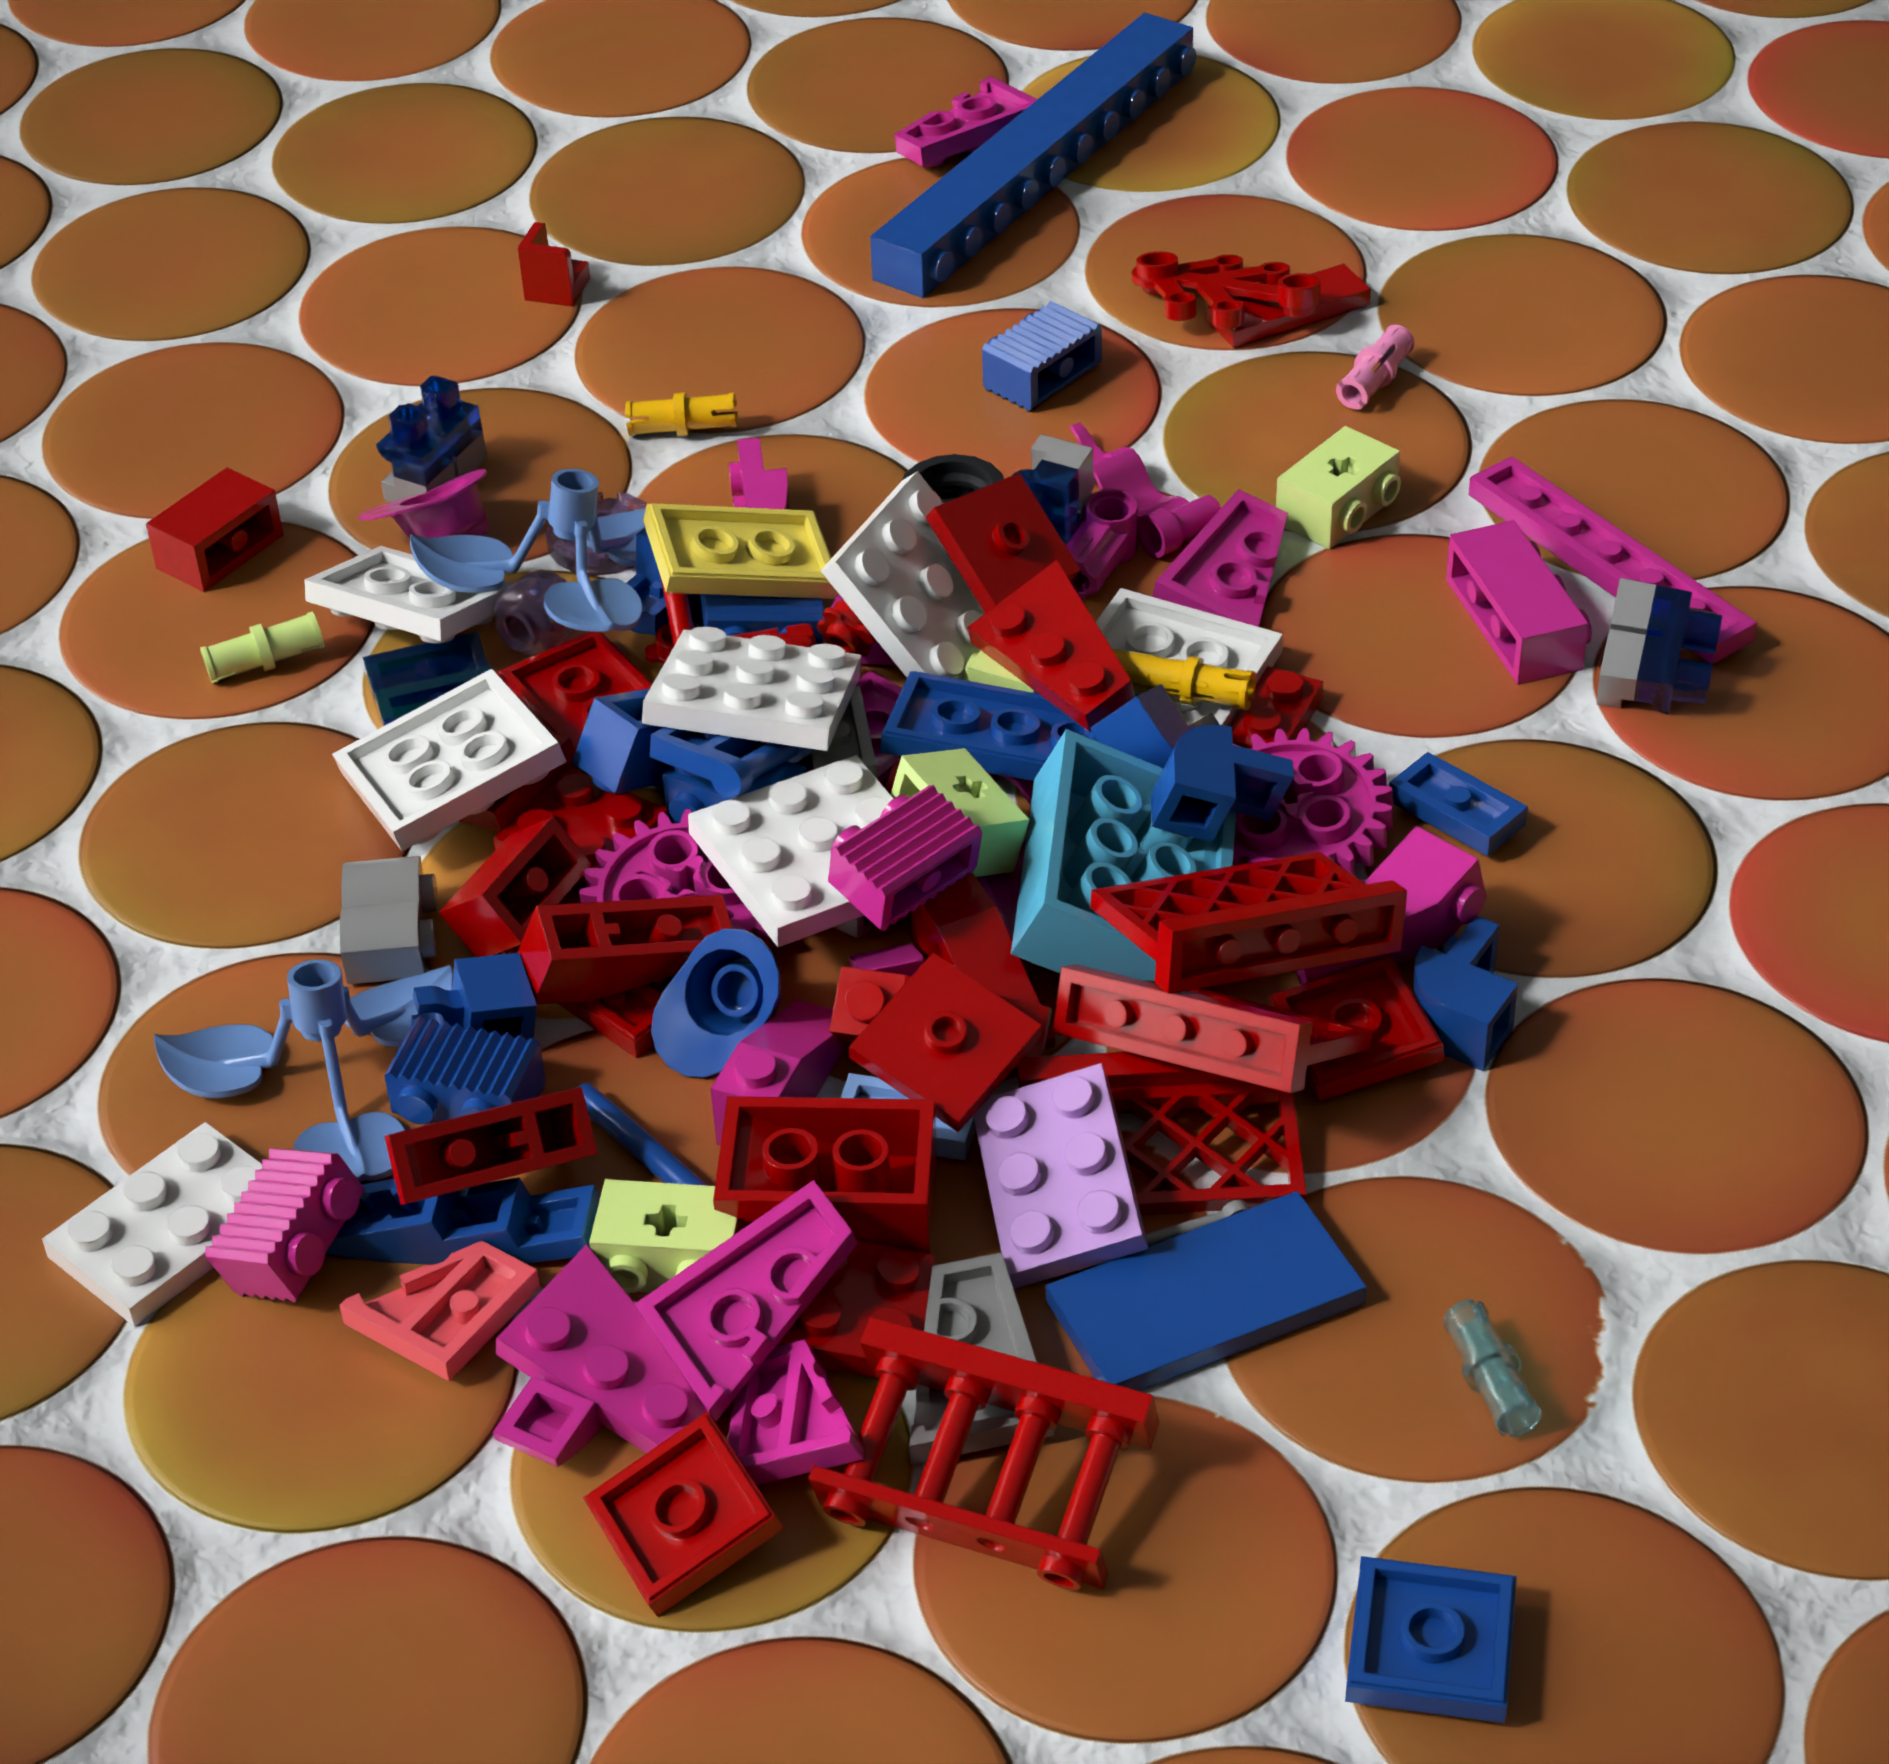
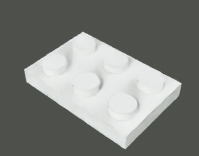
[304,546,516,643]
[42,1122,262,1327]

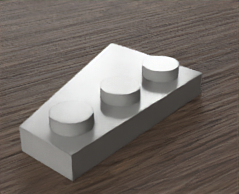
[909,1252,1054,1465]

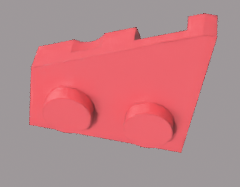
[339,1241,540,1382]

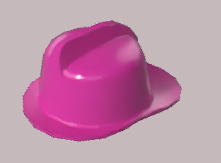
[358,469,488,539]

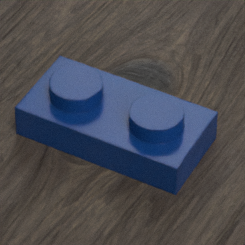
[1389,752,1528,857]

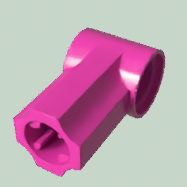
[1066,488,1138,600]

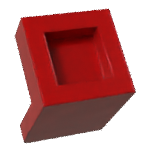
[518,222,590,307]

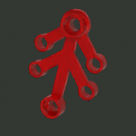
[1132,251,1321,329]

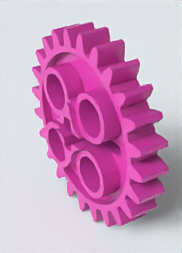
[1232,728,1393,878]
[579,809,775,990]

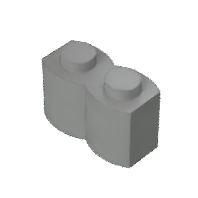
[340,856,438,984]

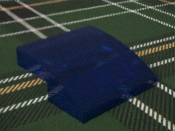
[363,631,492,727]

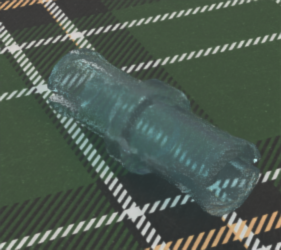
[1443,1299,1542,1437]

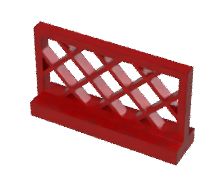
[1090,851,1407,994]
[1053,964,1373,1093]
[1018,1052,1307,1215]

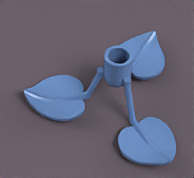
[410,469,645,632]
[154,959,453,1183]

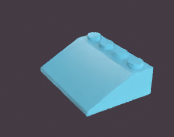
[1011,729,1236,981]

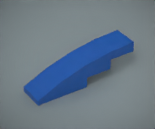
[325,1177,601,1265]

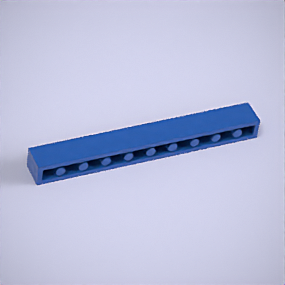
[870,12,1196,298]

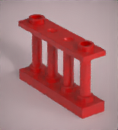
[808,1316,1160,1590]

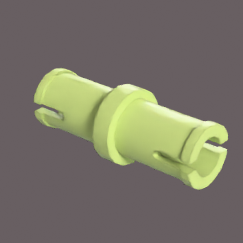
[200,611,325,684]

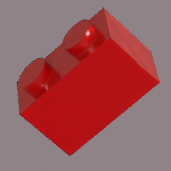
[146,467,284,592]
[438,816,592,957]

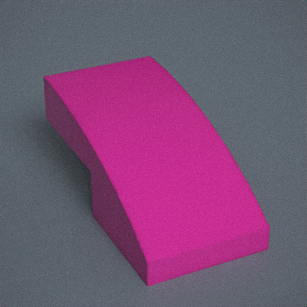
[493,1375,604,1467]

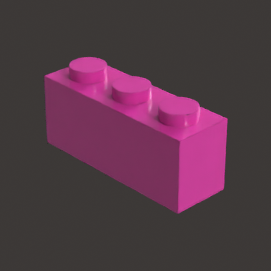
[1446,520,1592,685]

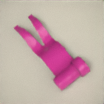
[1035,422,1221,558]

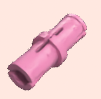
[1336,324,1415,409]

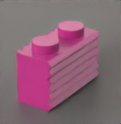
[828,785,982,931]
[205,1148,365,1303]

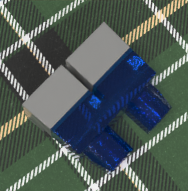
[376,376,488,502]
[1012,434,1094,545]
[1596,578,1723,715]

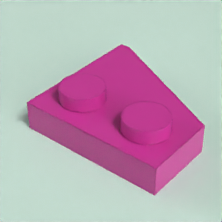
[728,1339,865,1485]

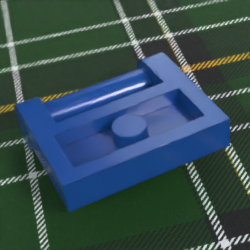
[650,727,814,799]

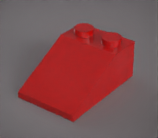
[713,1096,937,1254]

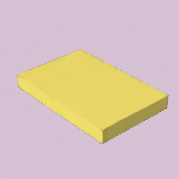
[643,503,838,599]

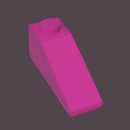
[1296,826,1487,985]
[710,1000,846,1145]

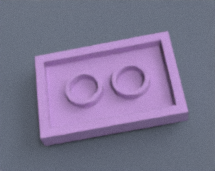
[973,1063,1149,1289]

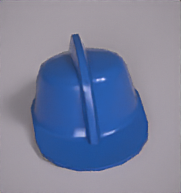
[651,928,782,1078]

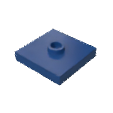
[1345,1556,1517,1723]

